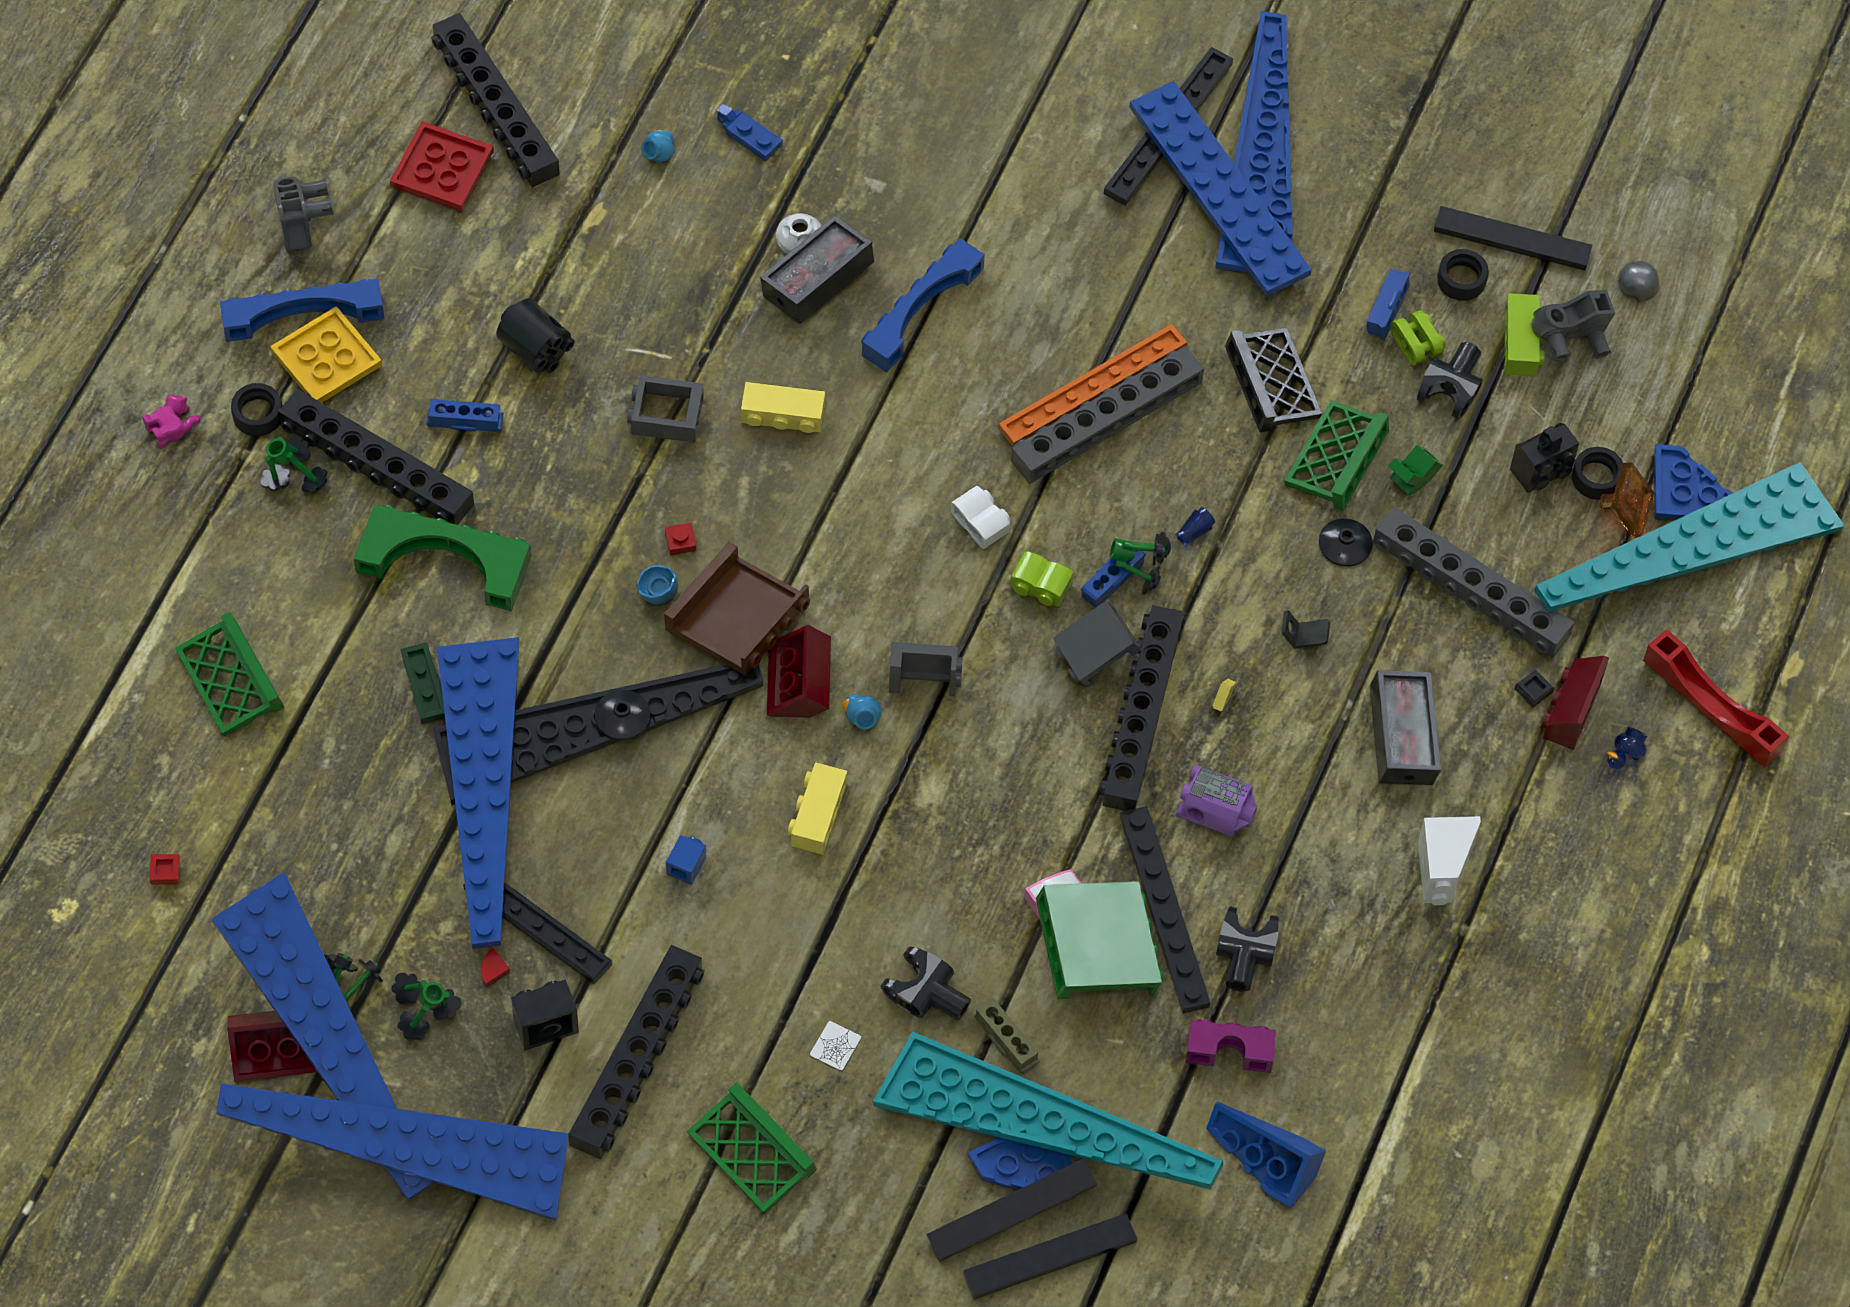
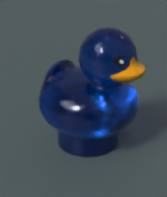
[1607,726,1648,769]

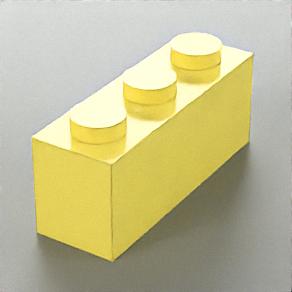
[741,382,825,433]
[787,762,847,855]

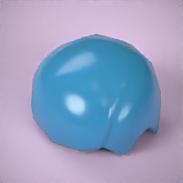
[636,565,678,605]

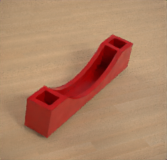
[1643,629,1789,768]

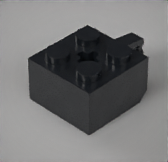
[1510,422,1579,493]

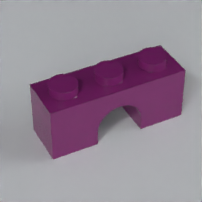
[1186,1019,1276,1073]

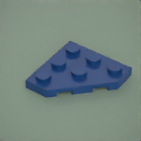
[1654,444,1733,520]
[968,1137,1073,1190]

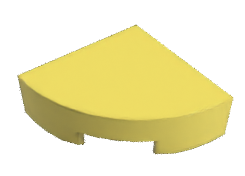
[1212,679,1237,712]

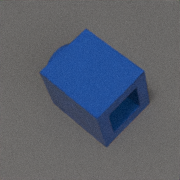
[666,835,706,885]

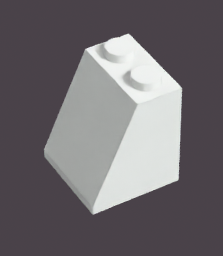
[1418,816,1481,906]

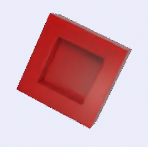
[665,523,697,555]
[149,854,180,885]

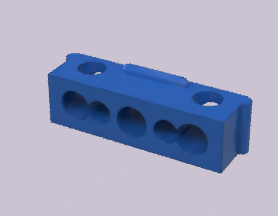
[1367,269,1410,339]
[427,399,504,432]
[1080,550,1146,608]

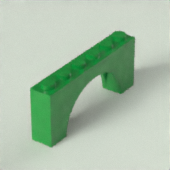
[354,504,531,611]

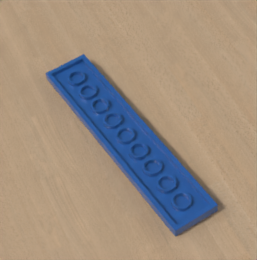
[1129,81,1312,297]

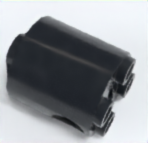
[496,298,575,373]

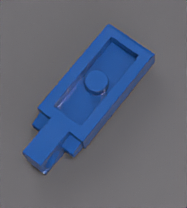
[717,104,783,161]

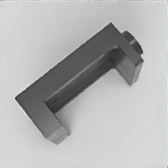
[1053,600,1142,687]
[889,642,963,696]

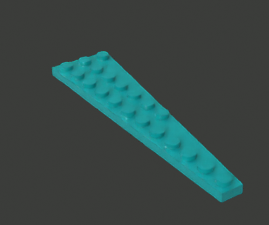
[1534,462,1845,612]
[873,1032,1223,1190]

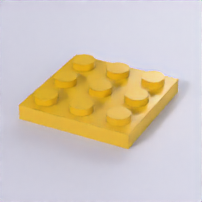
[270,306,382,403]

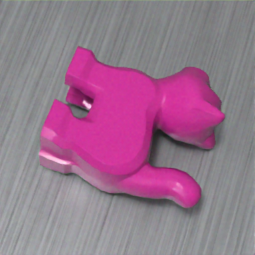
[142,395,201,449]

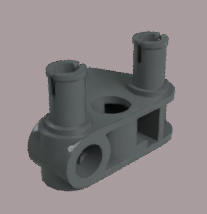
[273,177,334,251]
[1531,290,1615,361]

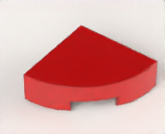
[481,948,510,988]

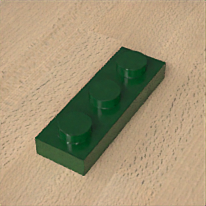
[400,642,445,724]

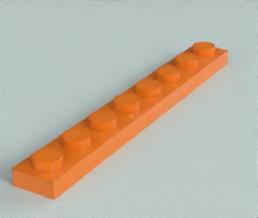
[998,324,1187,447]

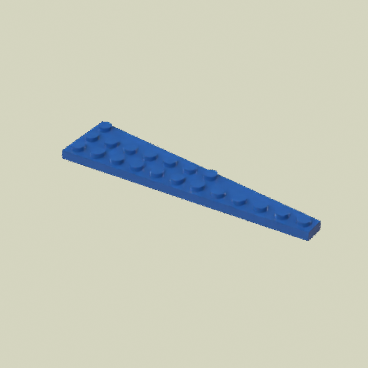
[1215,11,1293,273]
[437,637,520,949]
[212,872,432,1201]
[216,1084,569,1221]

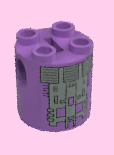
[1176,764,1258,838]

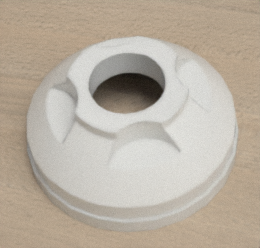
[776,213,821,254]

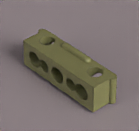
[974,998,1039,1074]

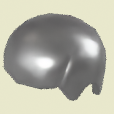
[1618,261,1659,302]

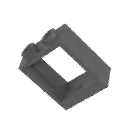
[627,375,704,443]

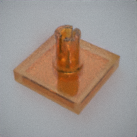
[1600,462,1654,538]

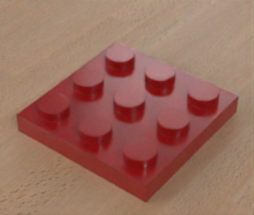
[390,121,494,211]

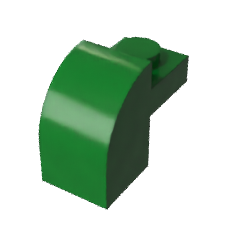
[1388,445,1443,495]

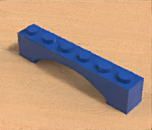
[861,238,985,373]
[220,279,384,342]

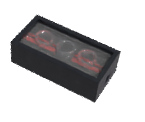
[760,215,874,324]
[1370,670,1441,785]

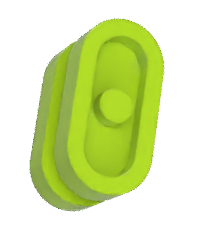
[1390,310,1446,366]

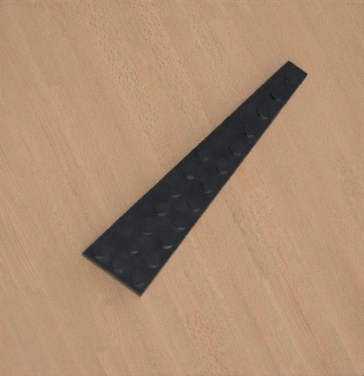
[433,664,764,805]

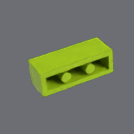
[1505,293,1544,376]

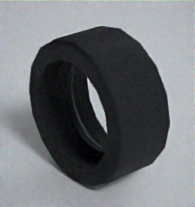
[1437,249,1489,300]
[231,383,283,436]
[1572,446,1625,500]

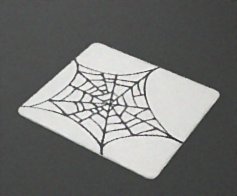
[810,1021,861,1070]

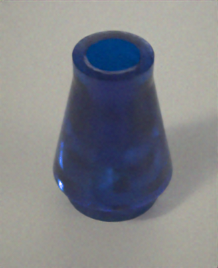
[1175,507,1216,546]

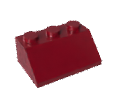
[767,625,831,718]
[1541,656,1609,750]
[227,1011,317,1082]

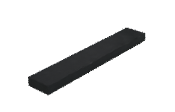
[1434,206,1593,271]
[463,882,612,985]
[926,1158,1097,1262]
[963,1213,1137,1300]

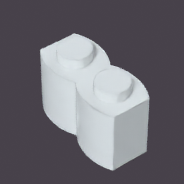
[951,486,1011,549]

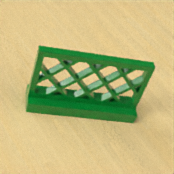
[1284,400,1390,511]
[175,612,285,736]
[687,1082,817,1214]

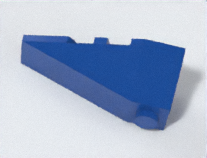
[1206,1102,1326,1207]

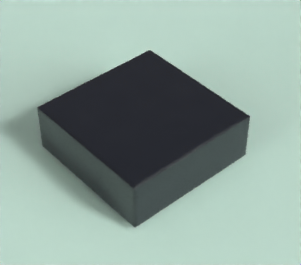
[1514,669,1554,707]

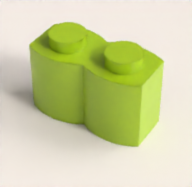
[1010,551,1074,607]

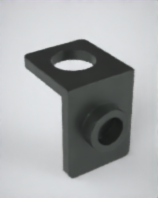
[1281,610,1330,649]

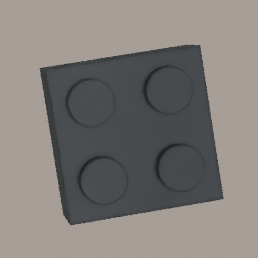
[511,980,579,1051]

